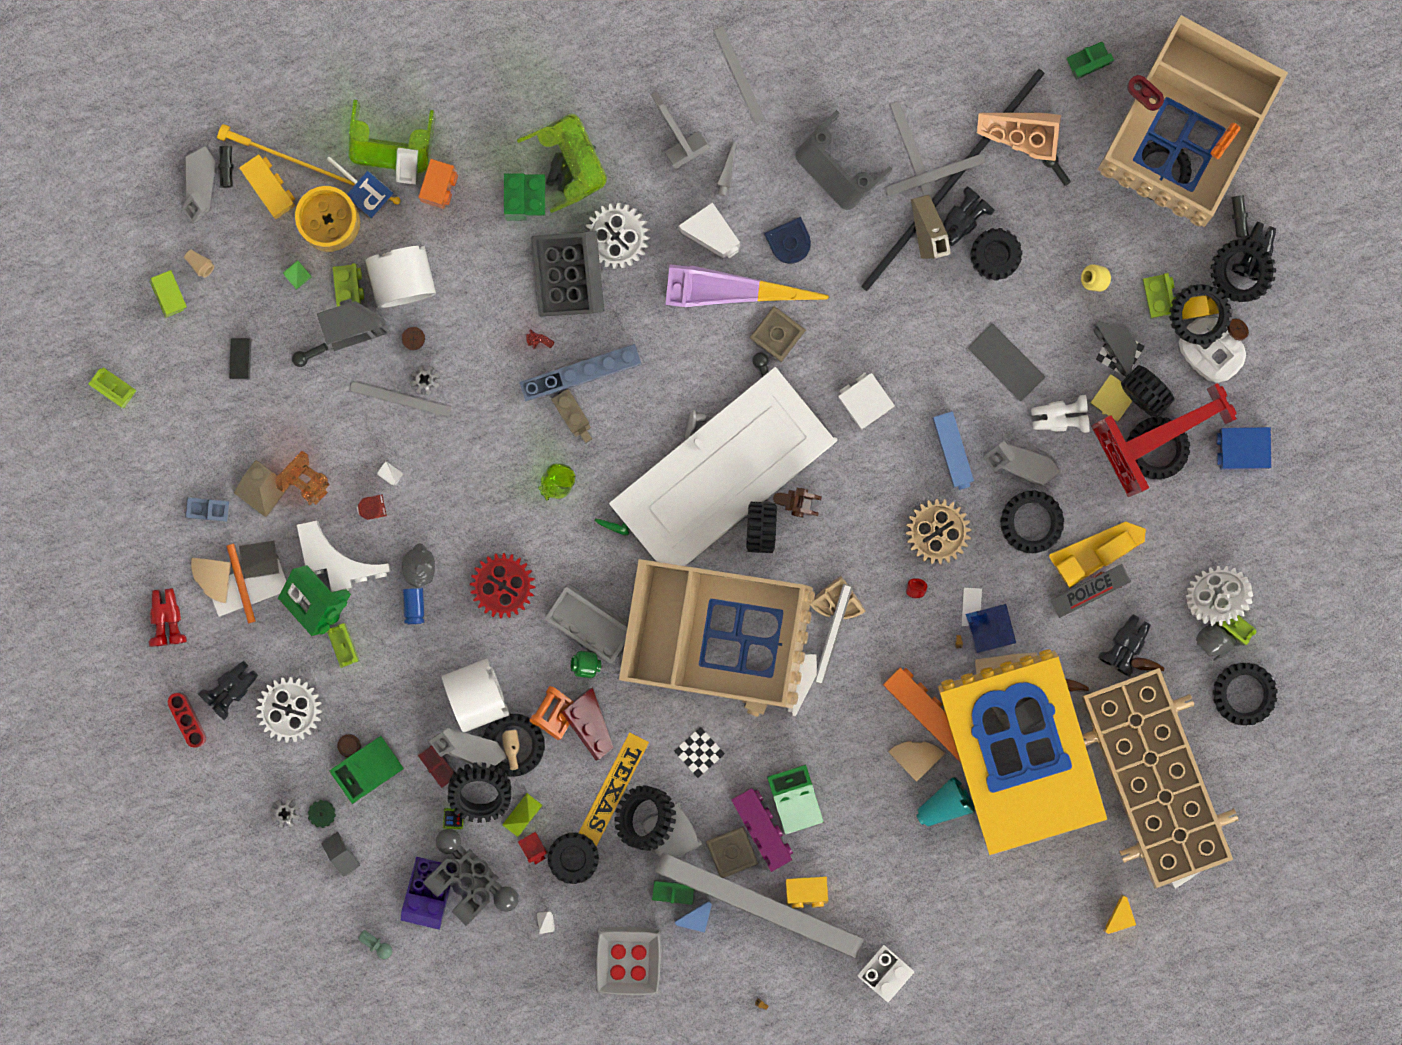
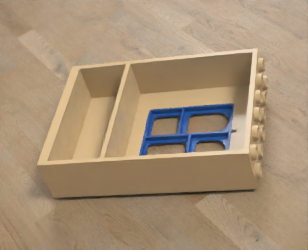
[1097,15,1288,227]
[619,559,815,709]

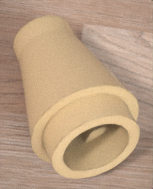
[184,249,214,278]

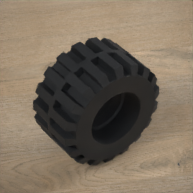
[970,228,1023,281]
[1121,365,1174,418]
[746,501,777,553]
[548,832,599,884]

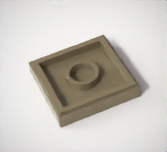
[750,306,806,363]
[706,826,758,878]

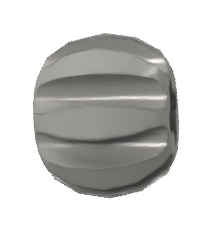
[410,365,440,395]
[270,798,300,829]

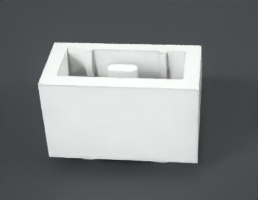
[857,945,915,1002]

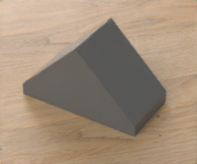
[321,832,360,877]

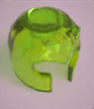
[538,464,576,501]

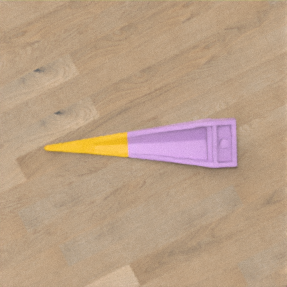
[665,264,829,307]

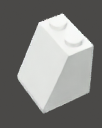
[679,203,740,258]

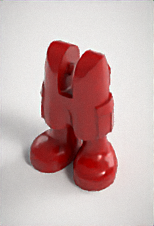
[149,588,187,647]

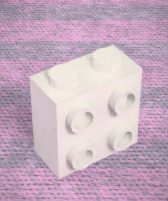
[838,373,895,430]

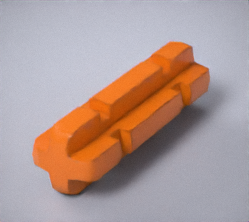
[1210,123,1241,159]

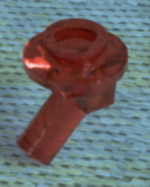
[526,329,554,349]

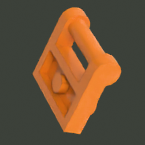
[530,686,573,740]

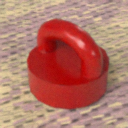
[906,578,928,598]

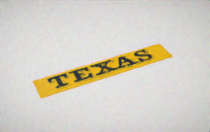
[579,732,649,846]

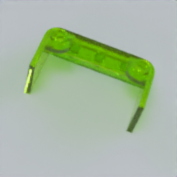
[348,99,436,173]
[517,113,607,213]

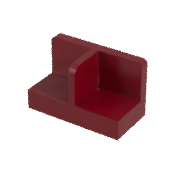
[418,745,455,788]

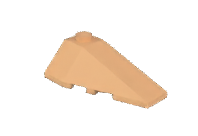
[977,113,1061,161]

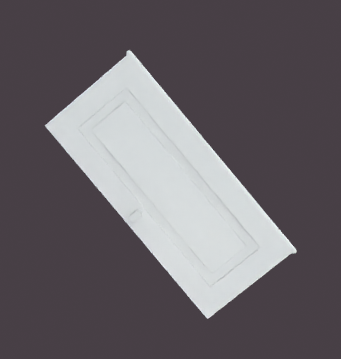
[609,367,837,566]

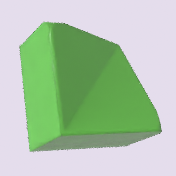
[283,260,312,290]

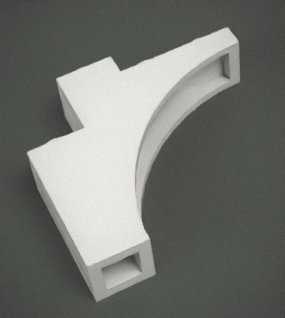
[297,521,391,592]

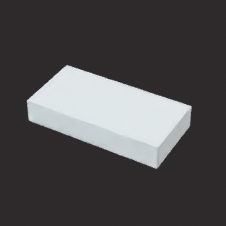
[396,148,418,185]

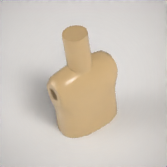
[502,730,520,770]

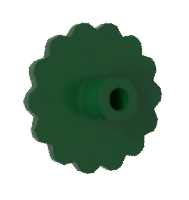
[308,800,336,828]

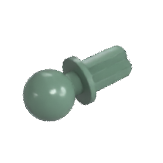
[358,930,393,959]

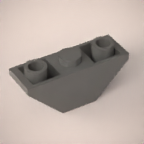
[1093,321,1138,376]

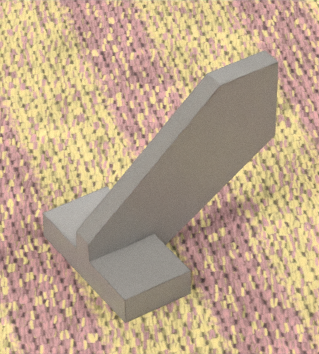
[651,92,710,169]
[182,146,215,224]
[983,441,1060,486]
[429,728,507,768]

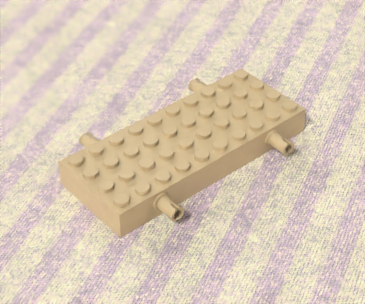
[1082,668,1239,889]

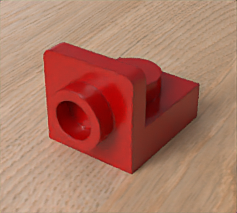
[518,831,548,864]

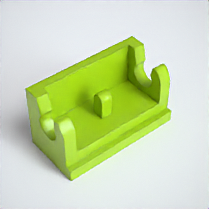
[149,270,187,318]
[88,367,137,408]
[1215,606,1257,646]
[327,623,360,668]

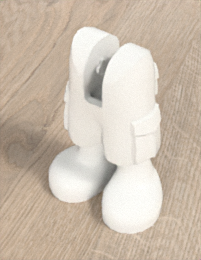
[1031,395,1089,433]

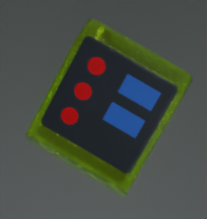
[443,808,464,829]

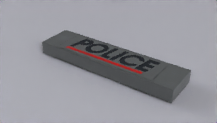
[1050,564,1131,618]

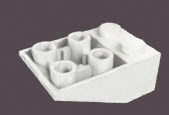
[788,654,817,716]

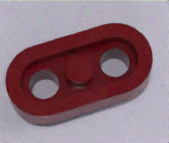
[1127,75,1164,111]

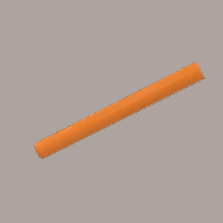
[226,544,256,624]

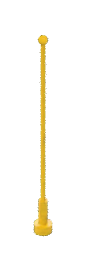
[217,124,401,205]

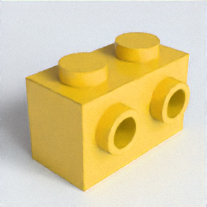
[785,877,828,909]

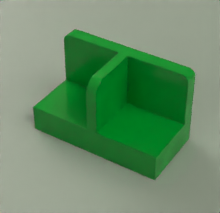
[1066,42,1114,80]
[652,880,694,905]

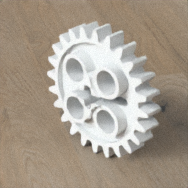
[586,203,650,269]
[1186,566,1253,626]
[256,677,323,743]

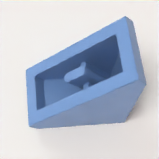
[675,900,712,933]

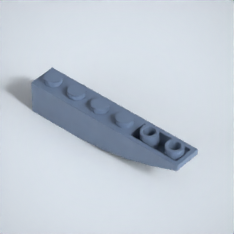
[519,344,642,401]

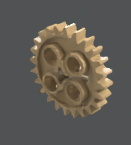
[905,499,972,565]

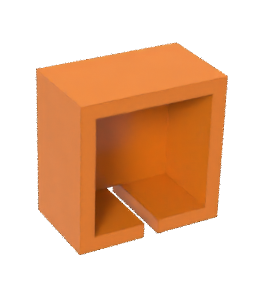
[419,159,458,209]

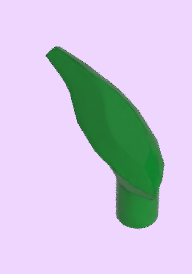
[594,518,629,536]

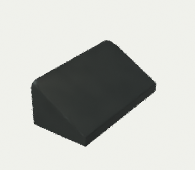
[229,338,251,380]

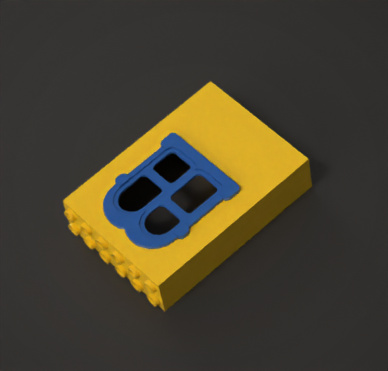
[938,649,1108,855]

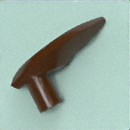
[1131,657,1165,672]
[1065,679,1089,691]

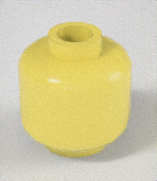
[1081,264,1111,292]

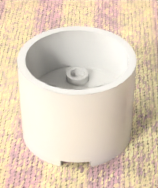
[365,246,436,308]
[442,658,509,732]

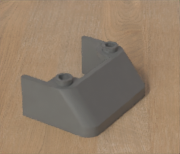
[796,110,892,210]
[317,299,391,351]

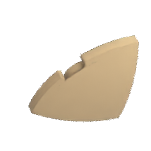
[191,558,231,603]
[810,576,866,619]
[888,741,945,781]

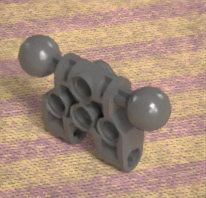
[423,829,519,926]

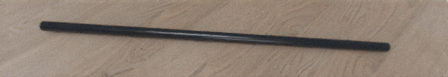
[861,69,1045,291]

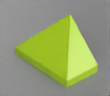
[502,793,543,837]

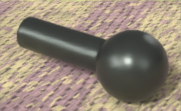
[1043,154,1071,186]
[292,343,328,367]
[752,352,769,377]

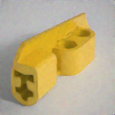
[1049,521,1146,588]

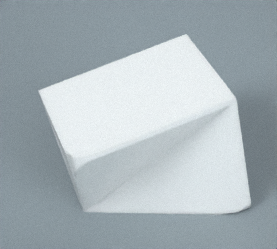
[377,461,403,486]
[537,910,555,934]

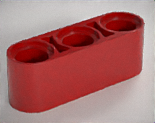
[168,693,206,748]

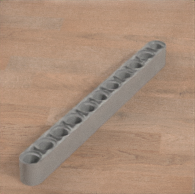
[655,853,864,959]

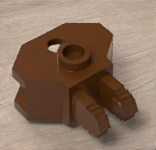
[773,487,822,518]

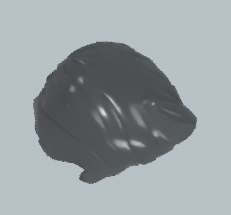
[402,543,435,588]
[1196,623,1236,661]

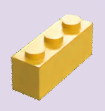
[239,154,295,219]

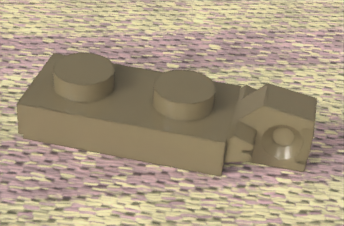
[551,389,592,444]

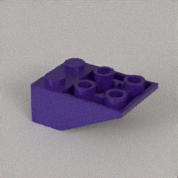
[401,856,453,930]

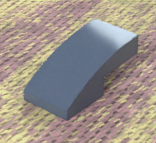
[185,497,229,522]

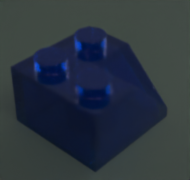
[965,604,1016,653]

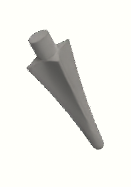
[717,142,736,196]

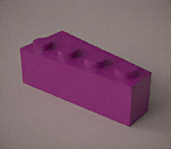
[731,788,793,872]

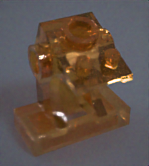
[276,451,330,505]

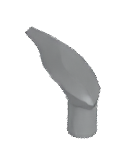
[685,410,706,440]

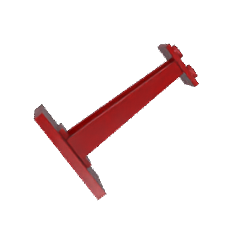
[1091,383,1237,497]

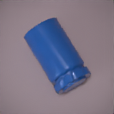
[403,588,425,625]

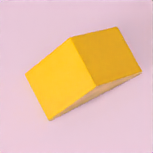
[1103,895,1136,934]

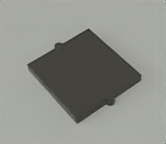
[239,540,279,579]

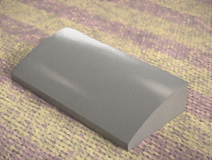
[545,584,628,664]

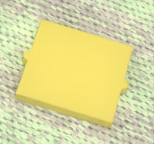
[1091,374,1132,422]

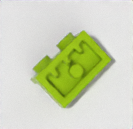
[333,263,364,307]
[1142,273,1176,319]

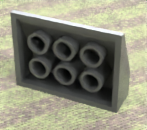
[532,230,605,317]

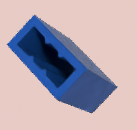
[1216,427,1272,470]

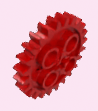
[470,553,536,619]

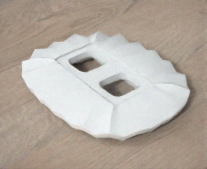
[1179,315,1246,383]

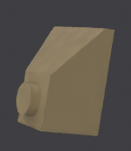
[234,460,291,517]

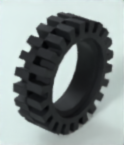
[1210,239,1276,302]
[1126,416,1190,480]
[1000,490,1065,554]
[1212,663,1278,726]
[482,713,545,777]
[447,762,512,823]
[614,785,676,851]

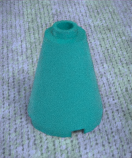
[916,776,975,827]

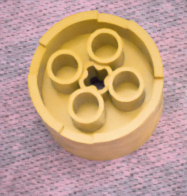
[295,186,360,252]

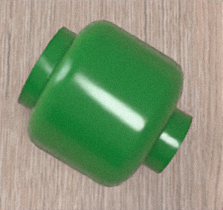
[570,651,602,678]

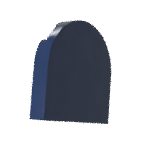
[764,216,811,264]

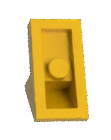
[1182,295,1219,320]

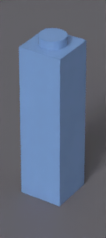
[932,411,974,490]

